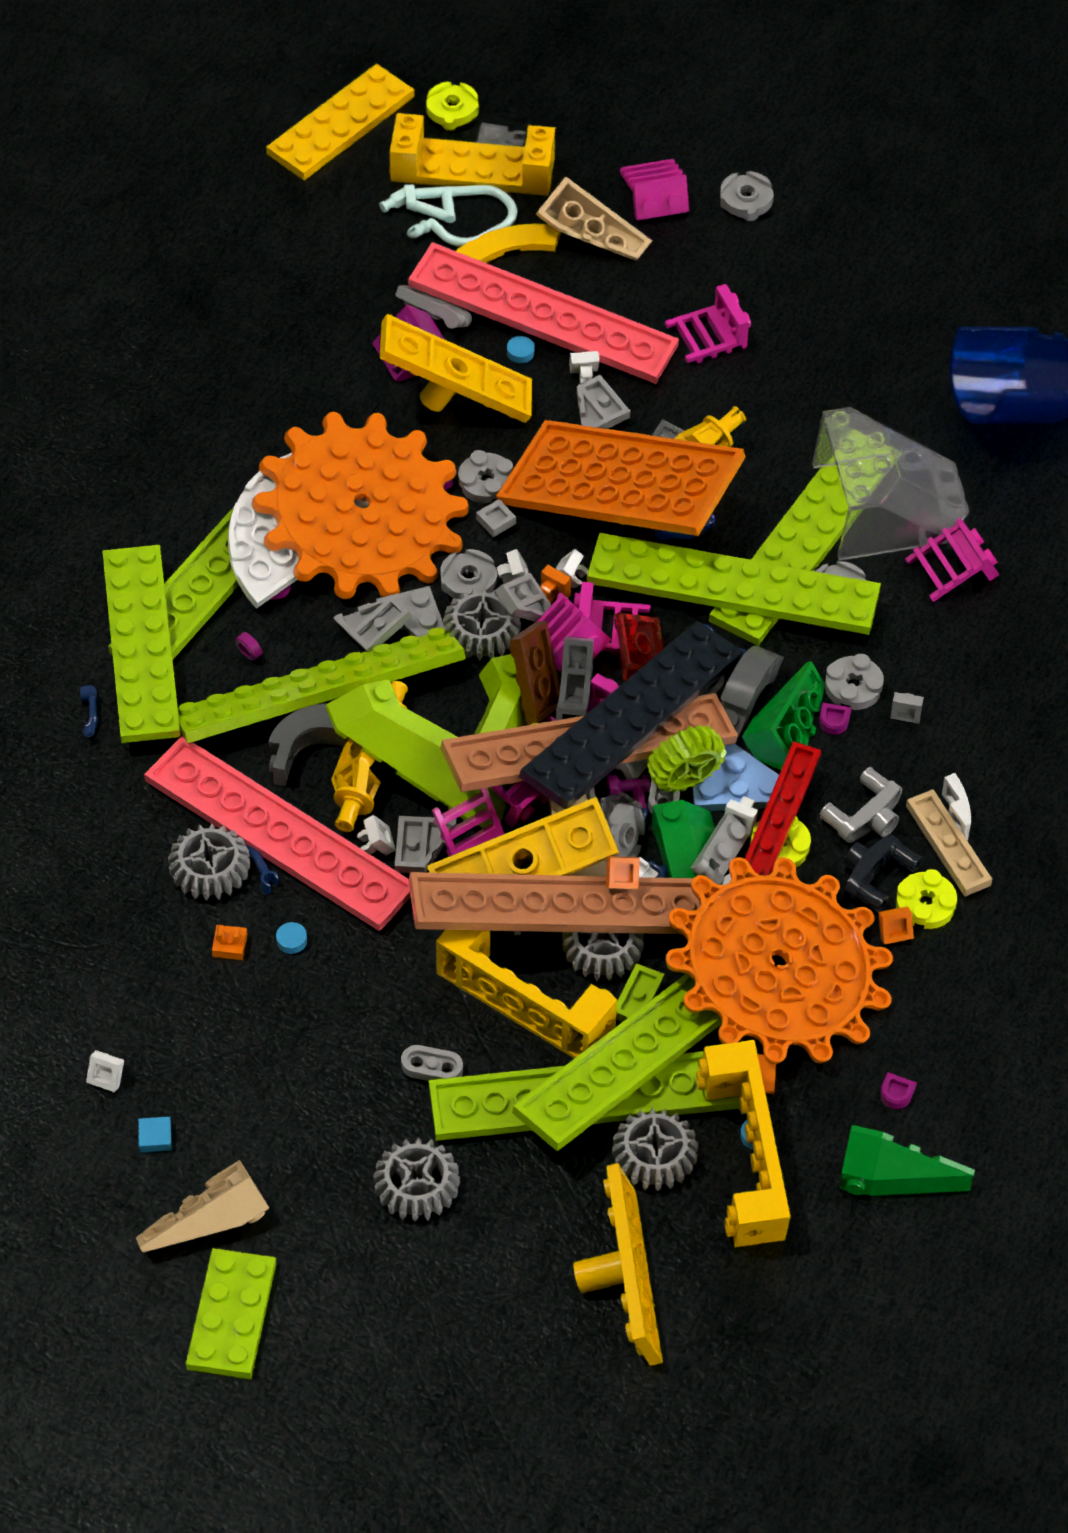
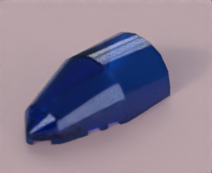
[950,327,1068,424]

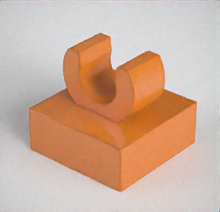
[540,565,571,604]
[606,856,640,889]
[879,906,914,944]
[212,925,247,960]

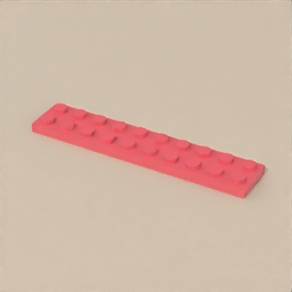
[408,242,679,384]
[144,736,411,932]

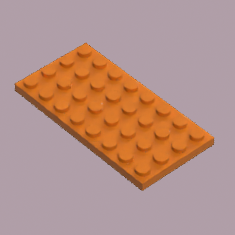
[496,420,746,536]

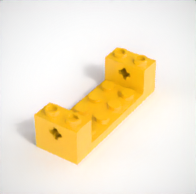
[390,113,555,196]
[436,930,617,1059]
[696,1040,790,1247]

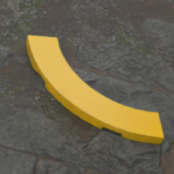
[456,224,561,263]

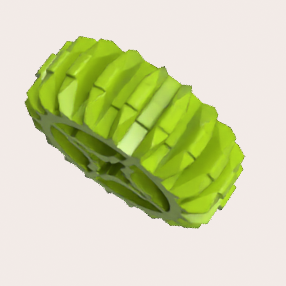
[647,725,727,793]

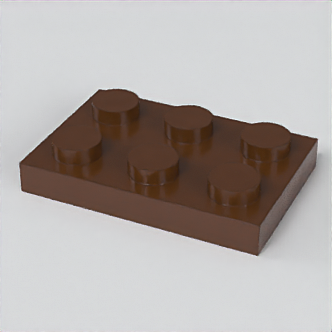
[510,621,560,724]

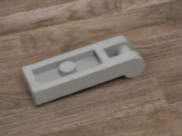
[395,285,472,328]
[691,812,751,885]

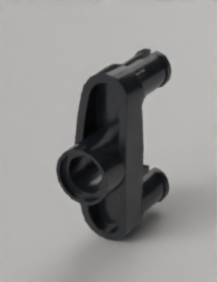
[844,834,923,913]

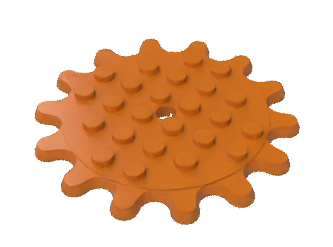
[251,412,469,599]
[665,857,893,1064]

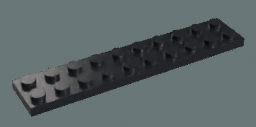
[519,621,743,809]

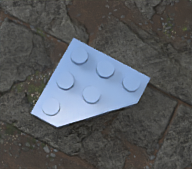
[692,744,779,811]

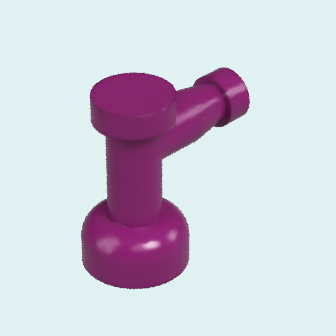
[605,774,650,811]

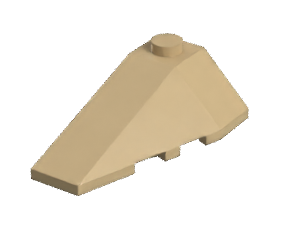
[536,177,652,261]
[136,1160,269,1252]

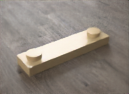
[906,789,992,896]

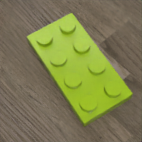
[186,1248,276,1379]

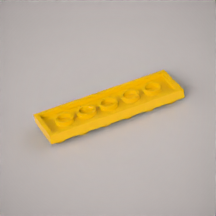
[266,64,414,180]

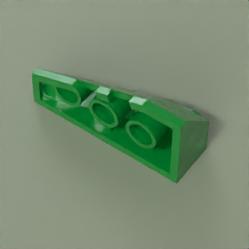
[742,661,825,770]
[652,800,715,878]
[839,1125,975,1196]

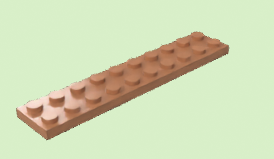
[440,693,738,792]
[408,872,701,934]

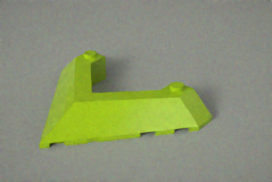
[325,654,530,828]

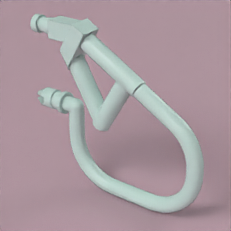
[379,185,517,247]

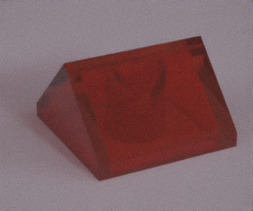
[614,612,664,681]

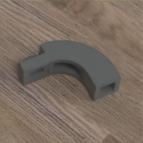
[556,636,594,720]
[720,646,784,738]
[268,704,348,787]

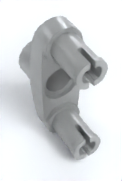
[820,767,902,843]

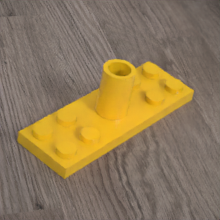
[380,314,532,423]
[427,797,620,876]
[574,1163,663,1366]

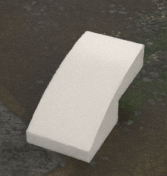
[942,773,971,840]

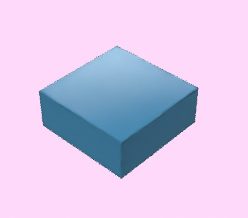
[138,1117,172,1153]

